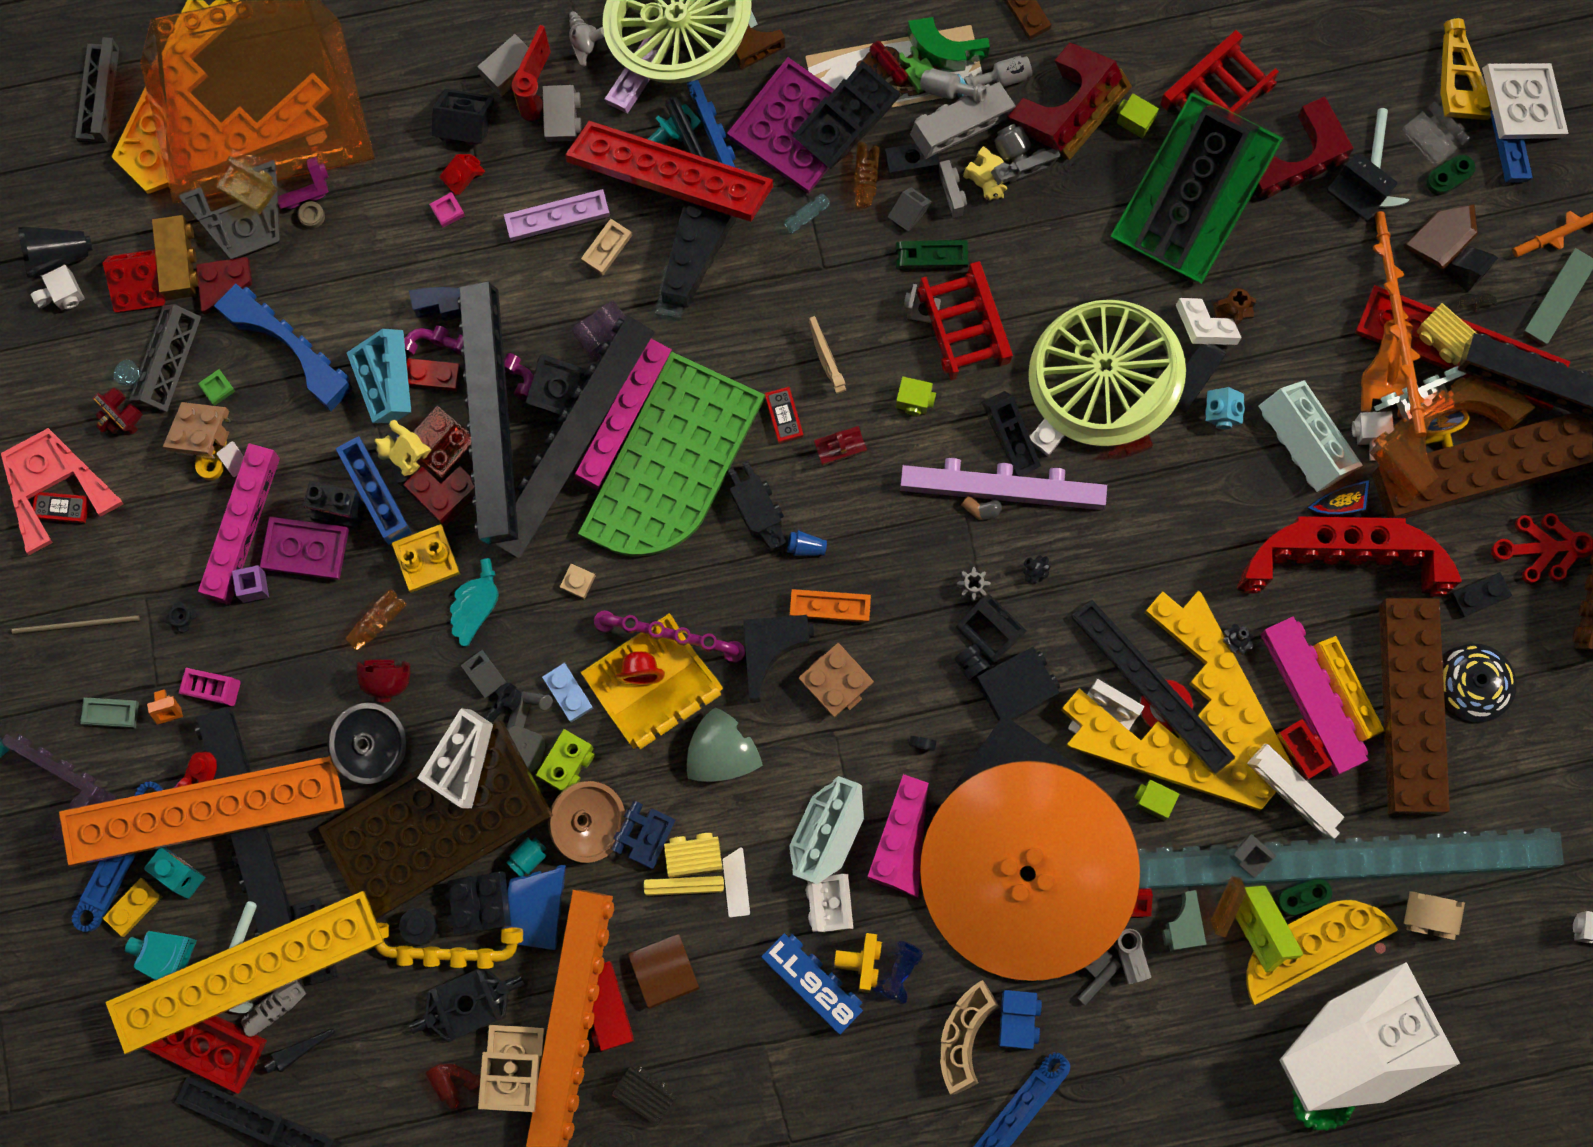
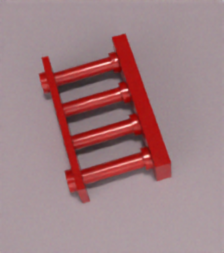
[1160,30,1279,115]
[917,261,1013,381]

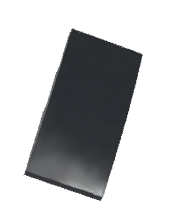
[793,61,902,169]

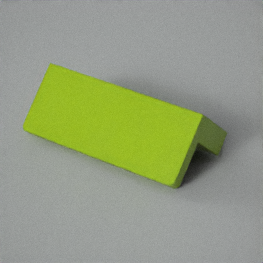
[1227,886,1303,972]

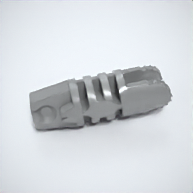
[241,981,306,1037]

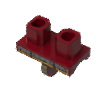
[92,387,143,434]
[814,426,867,466]

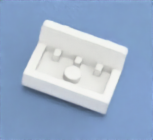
[806,874,853,933]

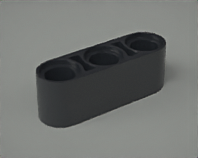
[1176,344,1227,413]

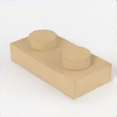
[581,219,632,276]

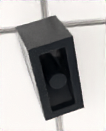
[1445,246,1498,292]

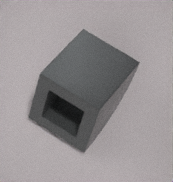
[888,187,932,231]
[461,650,506,698]

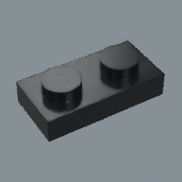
[1450,572,1512,618]

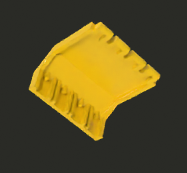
[581,613,723,750]

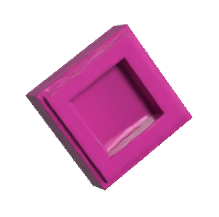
[429,192,465,228]

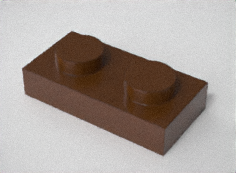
[1004,0,1052,40]

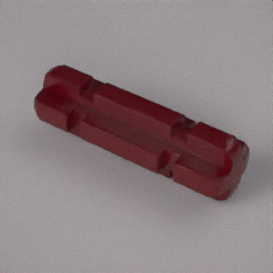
[869,41,908,85]

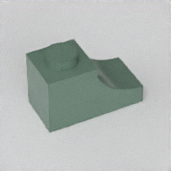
[1162,890,1206,951]

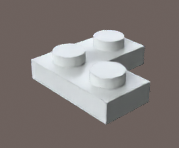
[1176,298,1241,345]

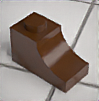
[733,24,785,70]

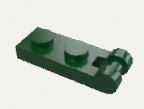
[895,240,968,270]

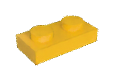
[103,878,162,937]

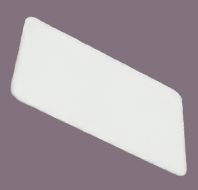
[217,441,244,477]

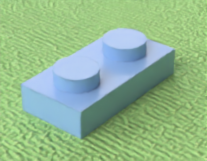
[542,663,593,722]

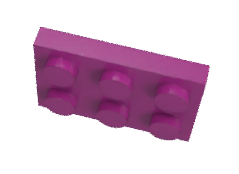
[260,517,349,580]

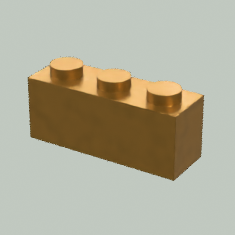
[152,215,199,300]

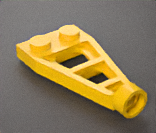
[1440,18,1492,120]

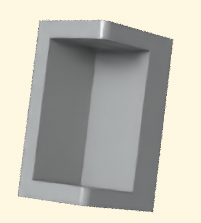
[477,34,529,97]

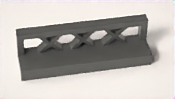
[75,37,119,143]
[129,304,201,412]

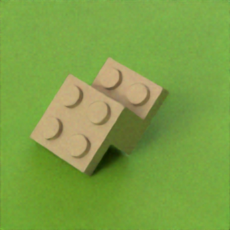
[478,1025,545,1112]

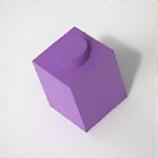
[232,566,269,603]

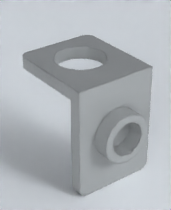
[903,284,941,323]

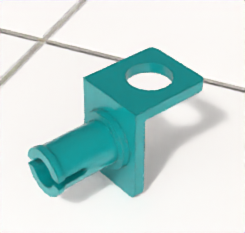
[648,104,701,145]

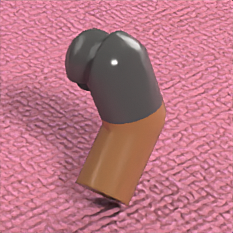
[961,496,1002,520]

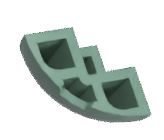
[687,708,763,781]

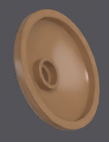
[548,781,625,863]

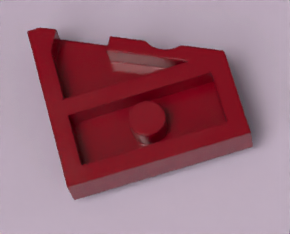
[196,257,252,314]

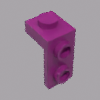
[278,157,329,209]

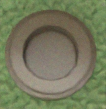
[298,201,325,229]

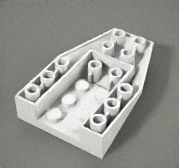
[1279,962,1460,1112]

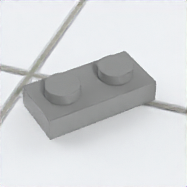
[938,160,967,218]

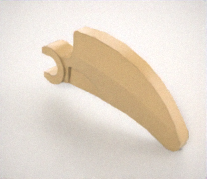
[809,316,846,394]

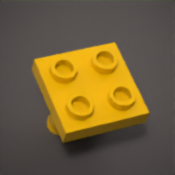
[392,524,460,593]
[834,933,882,993]

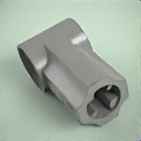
[1114,929,1151,984]

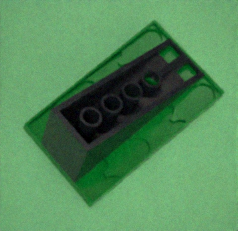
[1111,92,1284,283]

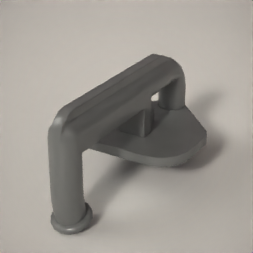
[506,691,553,773]

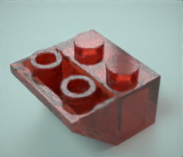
[413,406,471,478]

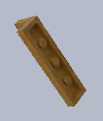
[1059,68,1132,160]

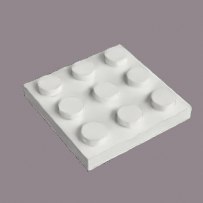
[1482,63,1569,139]

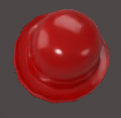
[615,651,665,686]

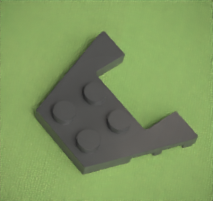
[179,160,280,259]

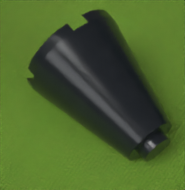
[18,226,93,278]

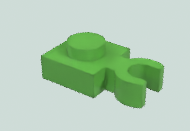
[899,46,933,94]

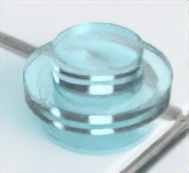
[114,359,139,385]

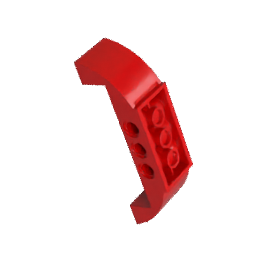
[1237,516,1462,597]

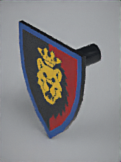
[1308,481,1370,518]

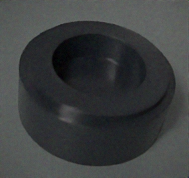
[909,736,937,751]

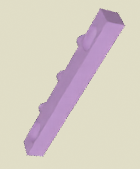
[900,458,1107,510]

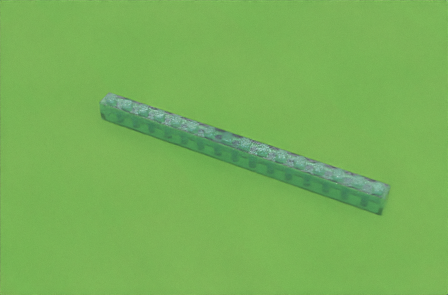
[1138,828,1564,889]

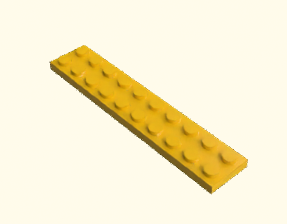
[106,891,385,1054]

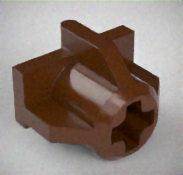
[1213,288,1256,326]

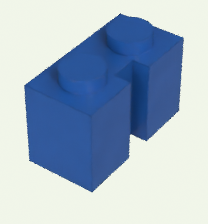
[998,990,1042,1050]

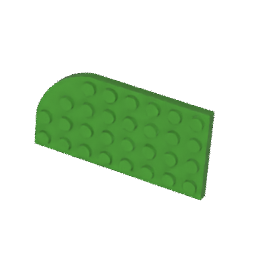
[578,352,765,556]

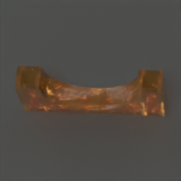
[1370,375,1535,501]

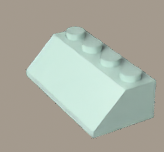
[1259,380,1363,492]

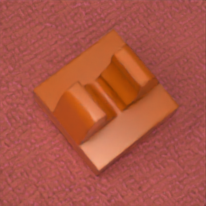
[147,689,183,725]

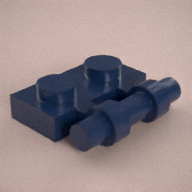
[611,800,676,869]

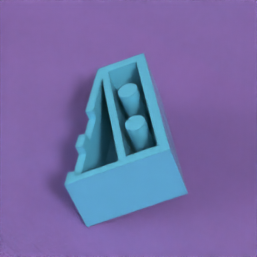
[347,329,411,423]

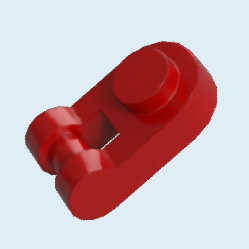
[178,752,217,787]

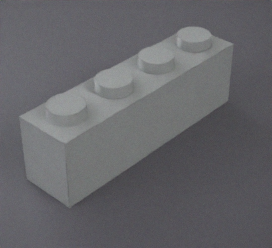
[910,82,1015,159]

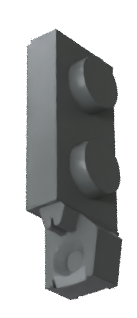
[991,148,1060,185]

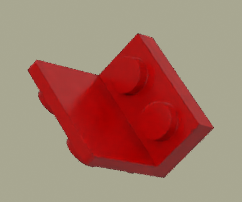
[103,249,165,312]

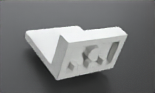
[1068,679,1144,734]

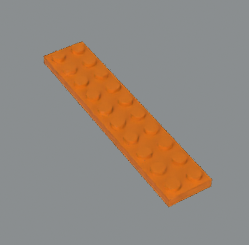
[59,756,345,867]

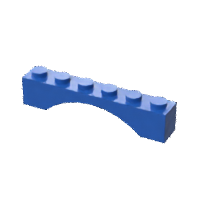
[214,283,352,411]

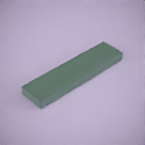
[1523,248,1593,346]

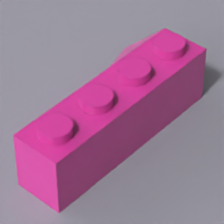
[867,774,929,898]

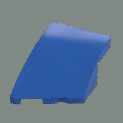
[502,865,566,950]

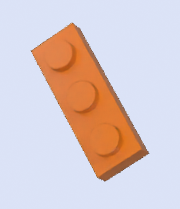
[790,589,871,623]

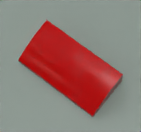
[143,1016,267,1094]

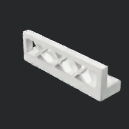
[1247,744,1344,839]

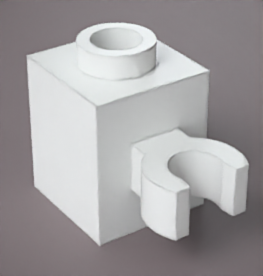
[30,265,85,310]
[1352,411,1394,461]

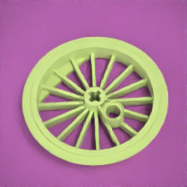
[603,0,751,83]
[1029,300,1186,446]

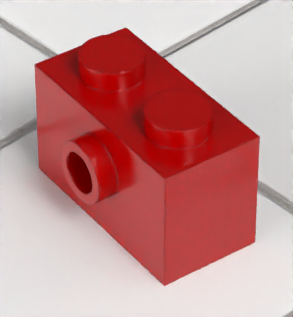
[1277,719,1332,780]

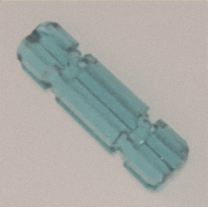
[785,193,830,233]

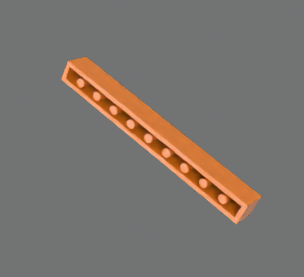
[526,890,614,1147]

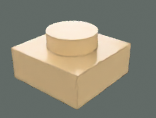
[560,564,596,600]

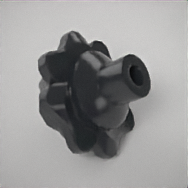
[1023,555,1051,584]
[1223,624,1254,655]

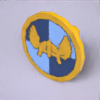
[1422,408,1469,449]

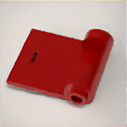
[512,25,551,121]

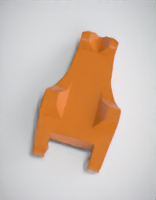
[1361,319,1417,418]

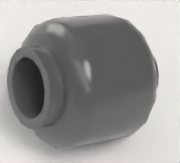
[994,124,1032,161]

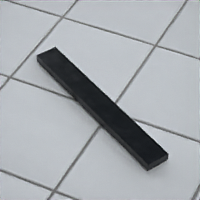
[1072,600,1235,776]

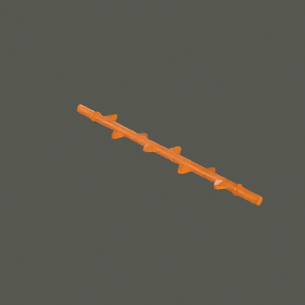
[1373,211,1427,438]
[1512,211,1593,258]

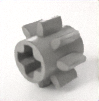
[957,567,991,602]

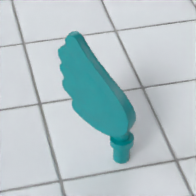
[450,558,499,647]

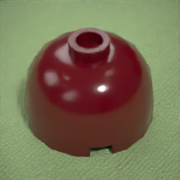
[357,659,410,702]

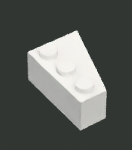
[417,708,493,808]

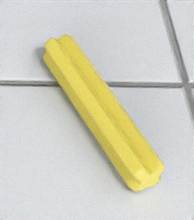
[644,876,724,896]

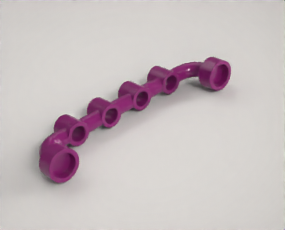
[404,326,533,402]
[594,611,745,663]

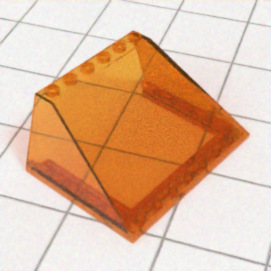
[140,0,375,204]

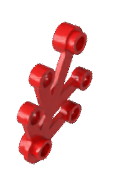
[1491,513,1593,584]

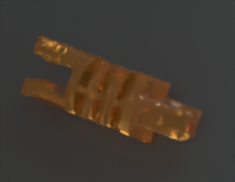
[854,142,880,209]
[345,589,406,650]

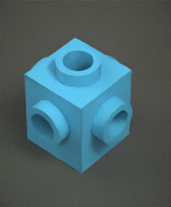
[1205,387,1245,430]

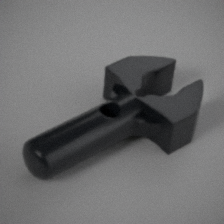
[483,683,522,723]

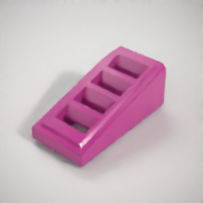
[179,668,241,706]

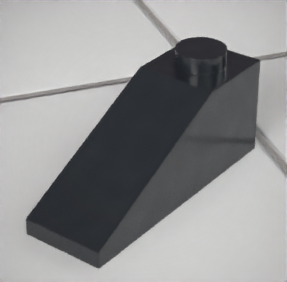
[982,391,1041,477]

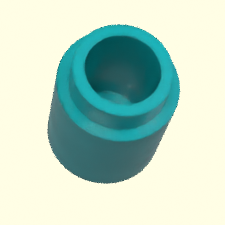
[506,837,547,876]

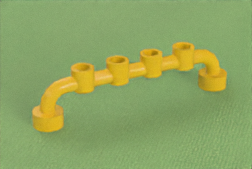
[375,923,523,969]

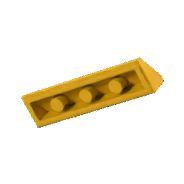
[1313,636,1385,742]

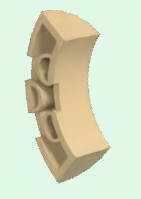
[940,980,1000,1095]

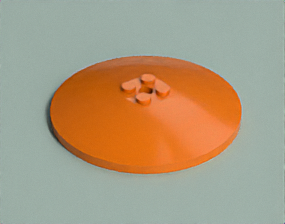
[920,761,1140,981]

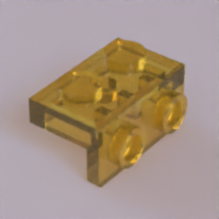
[216,156,278,214]

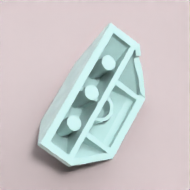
[790,776,864,885]

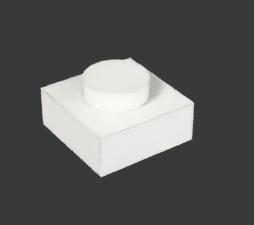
[1030,419,1065,456]

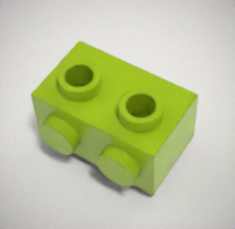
[536,729,595,792]

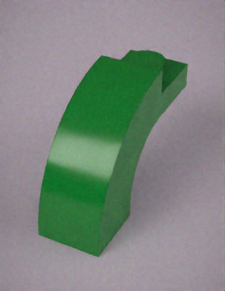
[907,17,990,71]

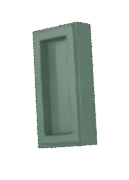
[80,698,139,728]

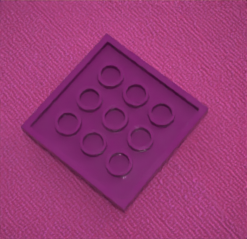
[727,57,835,194]

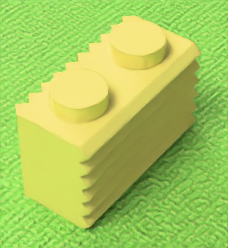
[1417,303,1476,365]
[664,833,723,878]

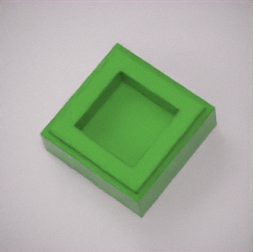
[198,369,235,406]

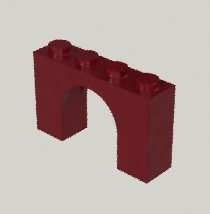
[1008,42,1123,152]
[1254,96,1354,199]

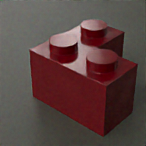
[403,466,475,528]

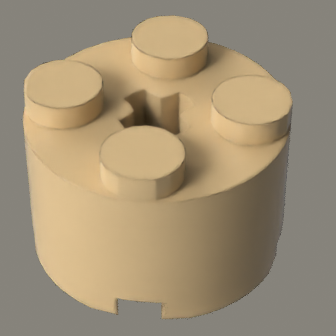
[1404,891,1465,940]

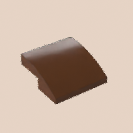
[628,934,700,1009]

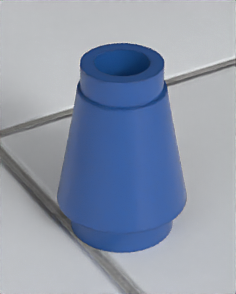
[787,530,827,556]

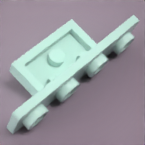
[1374,366,1466,427]

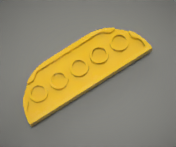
[1246,900,1398,1005]

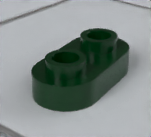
[1427,155,1476,195]
[1278,879,1332,916]

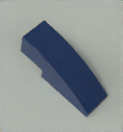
[409,287,462,321]

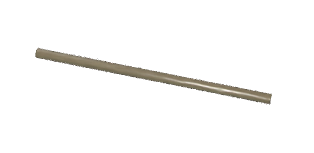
[12,615,140,634]

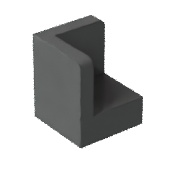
[1229,834,1276,878]

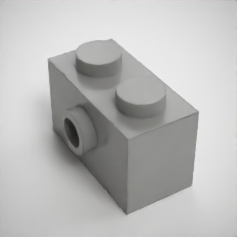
[543,85,582,142]

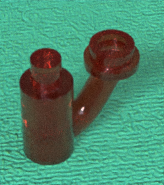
[425,1063,481,1109]

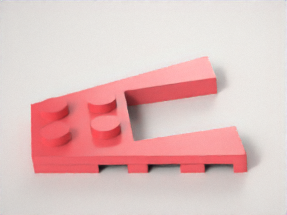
[1,428,123,555]

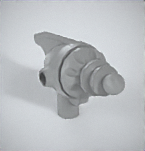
[569,11,604,67]

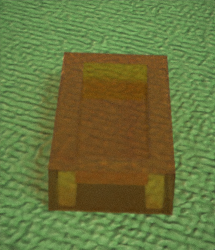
[1211,875,1246,938]

